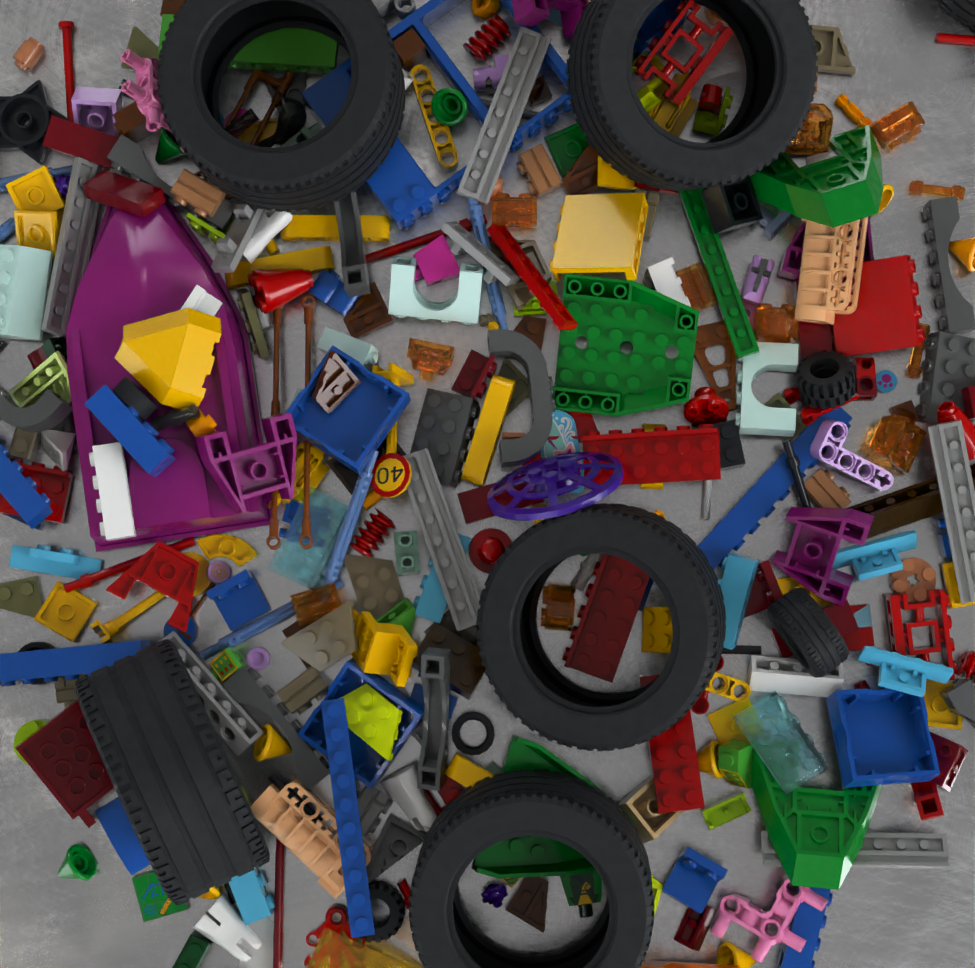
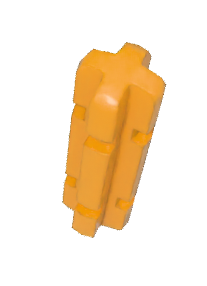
[835,94,872,127]

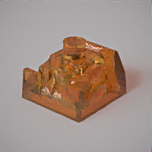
[785,103,833,155]
[407,338,456,381]
[869,414,926,473]

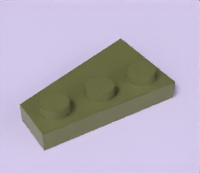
[236,288,270,359]

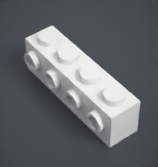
[89,442,136,541]
[747,655,844,697]

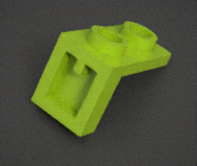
[692,86,733,135]

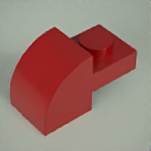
[911,781,945,821]

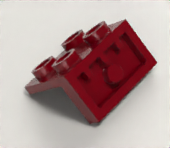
[451,349,497,400]
[744,560,783,618]
[929,731,968,792]

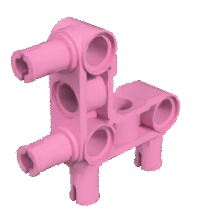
[120,49,186,154]
[710,879,828,963]

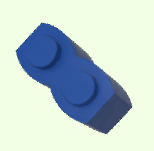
[308,269,361,317]

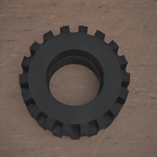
[796,350,856,409]
[346,881,405,943]

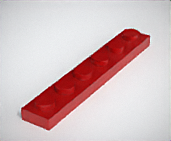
[487,224,578,331]

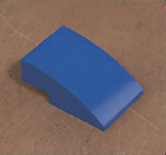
[95,797,150,875]

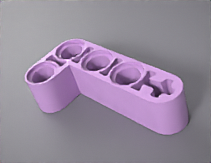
[810,419,894,491]

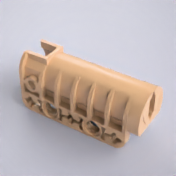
[794,217,868,325]
[250,779,373,899]

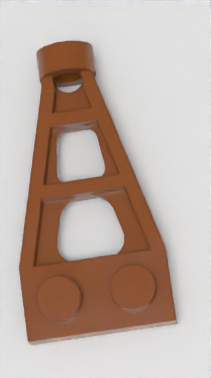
[694,320,739,412]

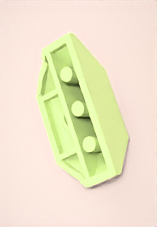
[8,351,72,408]

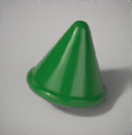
[431,88,468,126]
[155,127,187,163]
[58,844,97,881]

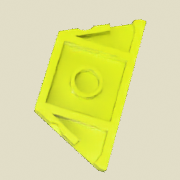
[339,683,403,761]

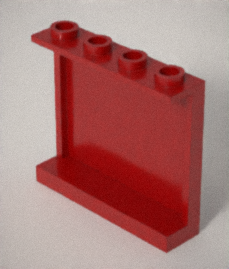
[833,255,925,356]

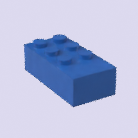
[84,384,177,477]

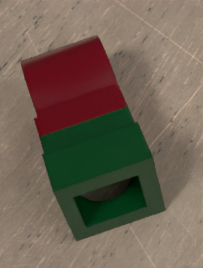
[27,337,67,370]

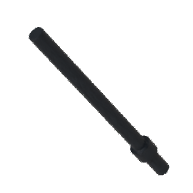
[782,439,812,508]

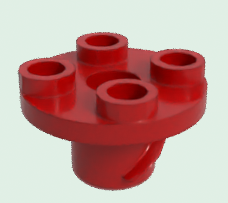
[683,387,729,427]
[469,528,512,573]

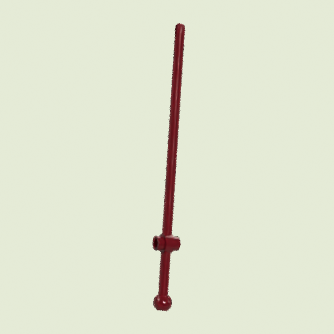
[273,838,285,968]

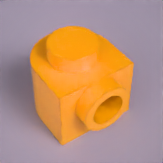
[470,0,500,20]
[185,409,217,437]

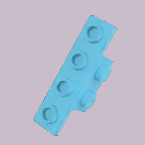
[832,530,917,581]
[9,544,102,582]
[857,646,953,697]

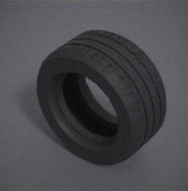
[767,588,849,678]

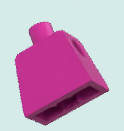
[413,235,460,286]

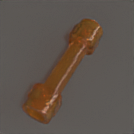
[909,180,965,200]
[906,323,930,379]

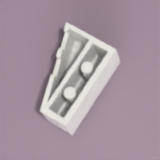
[642,257,691,307]

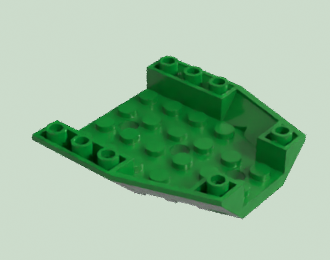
[552,273,699,417]

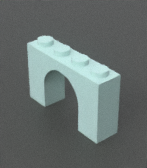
[388,256,484,325]
[291,326,379,404]
[735,342,799,437]

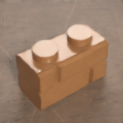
[516,144,562,199]
[171,168,226,218]
[804,468,851,508]

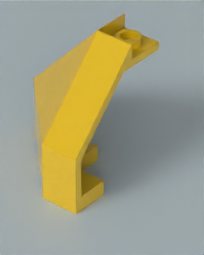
[114,308,221,414]

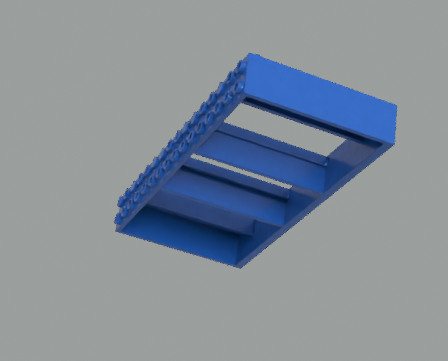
[301,0,688,231]

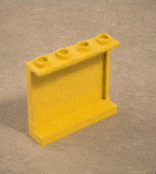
[550,193,649,282]

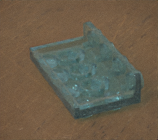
[268,487,348,591]
[733,691,829,795]

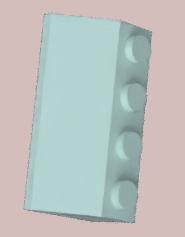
[0,244,53,341]

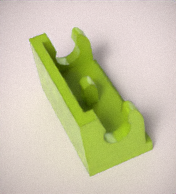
[699,791,751,831]

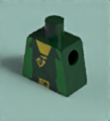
[560,871,602,918]

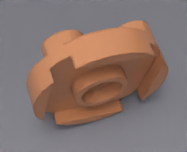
[889,557,936,603]

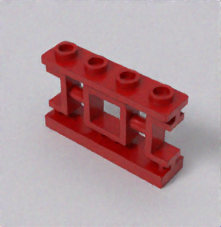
[633,0,734,107]
[885,588,957,681]

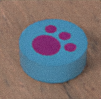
[876,370,897,393]

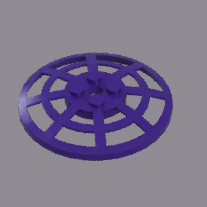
[487,452,624,521]

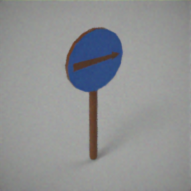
[164,583,215,646]

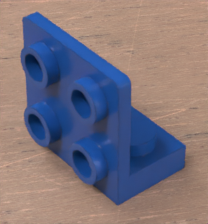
[206,569,270,631]
[662,847,728,914]

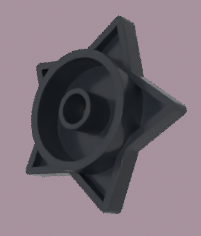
[0,80,70,165]

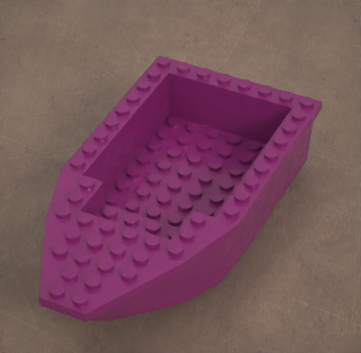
[66,196,272,552]

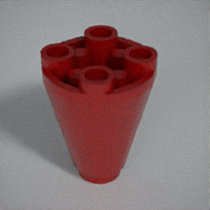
[247,269,314,314]
[937,401,975,460]

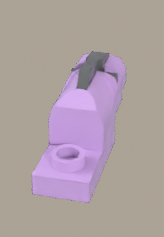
[473,54,510,94]
[740,255,775,328]

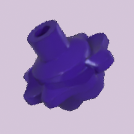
[55,174,70,196]
[481,883,508,908]

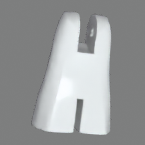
[227,209,293,263]
[379,764,437,831]
[193,893,263,962]

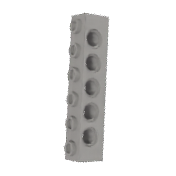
[156,631,264,756]

